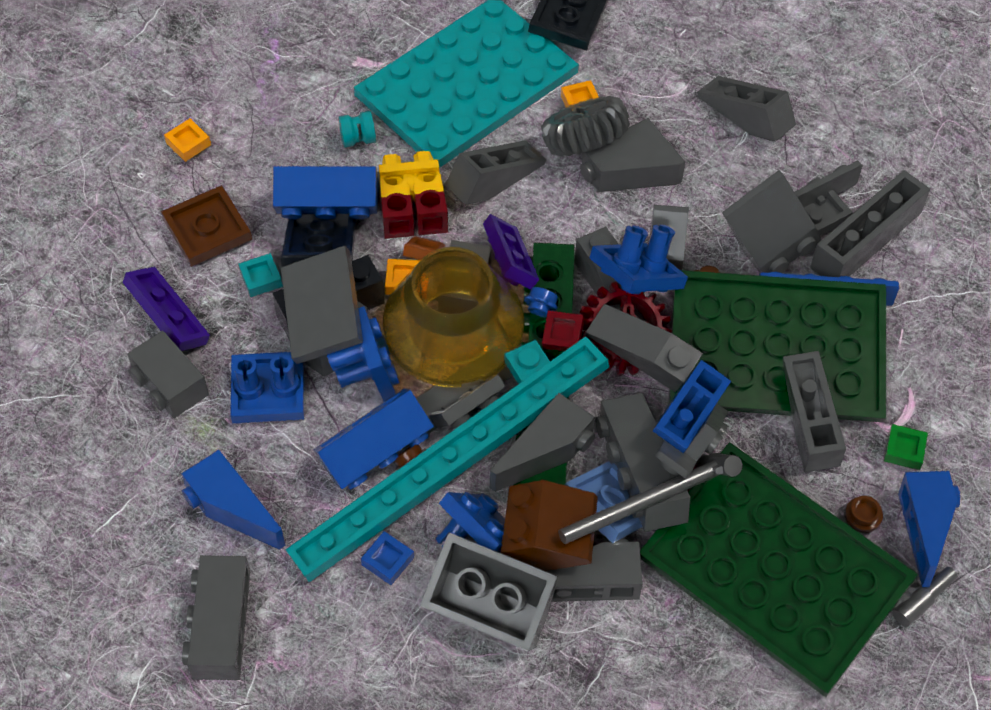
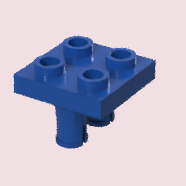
[589,224,688,294]
[327,306,400,401]
[230,352,305,424]
[436,492,505,553]

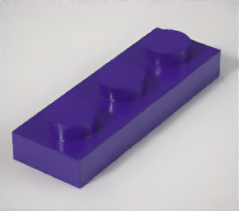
[483,214,540,290]
[122,266,210,351]

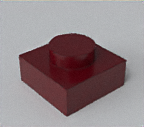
[542,310,584,351]

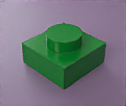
[884,424,928,470]

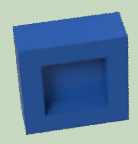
[361,531,414,585]

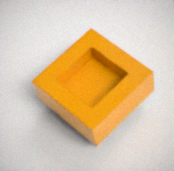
[561,80,599,108]
[164,118,211,162]
[385,259,422,296]

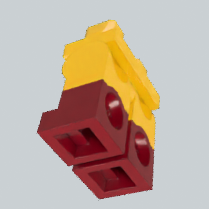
[379,151,448,239]

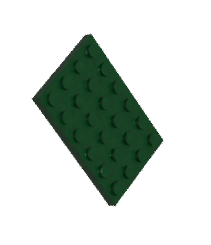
[668,270,886,423]
[640,442,918,697]

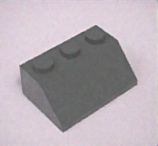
[420,532,558,651]

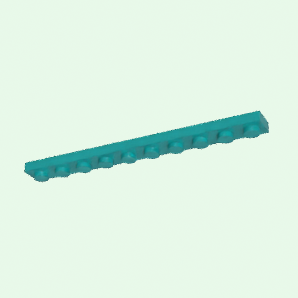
[286,337,609,582]

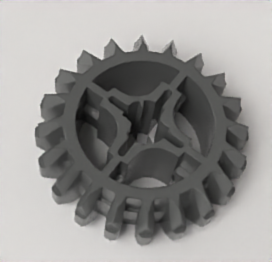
[541,96,630,156]

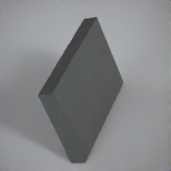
[281,246,363,364]

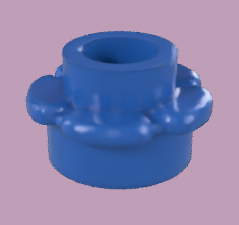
[524,287,558,317]

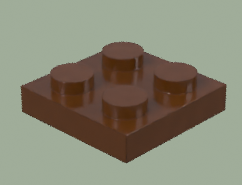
[161,185,252,267]

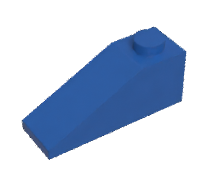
[653,360,731,453]
[181,450,286,550]
[898,471,960,587]

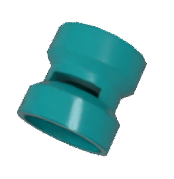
[338,111,376,148]

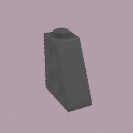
[580,118,685,192]

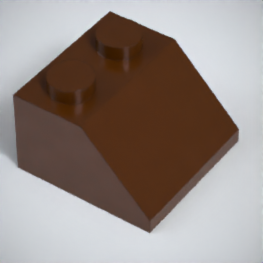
[501,480,598,571]

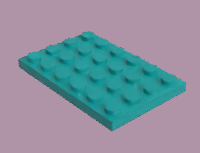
[354,0,579,168]

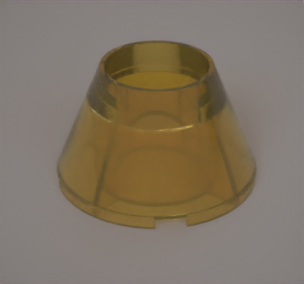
[383,247,524,387]

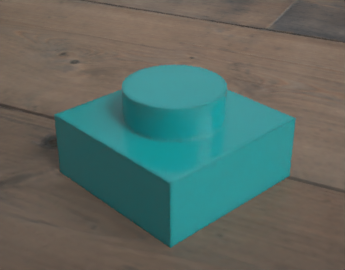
[238,253,283,297]
[504,340,550,384]

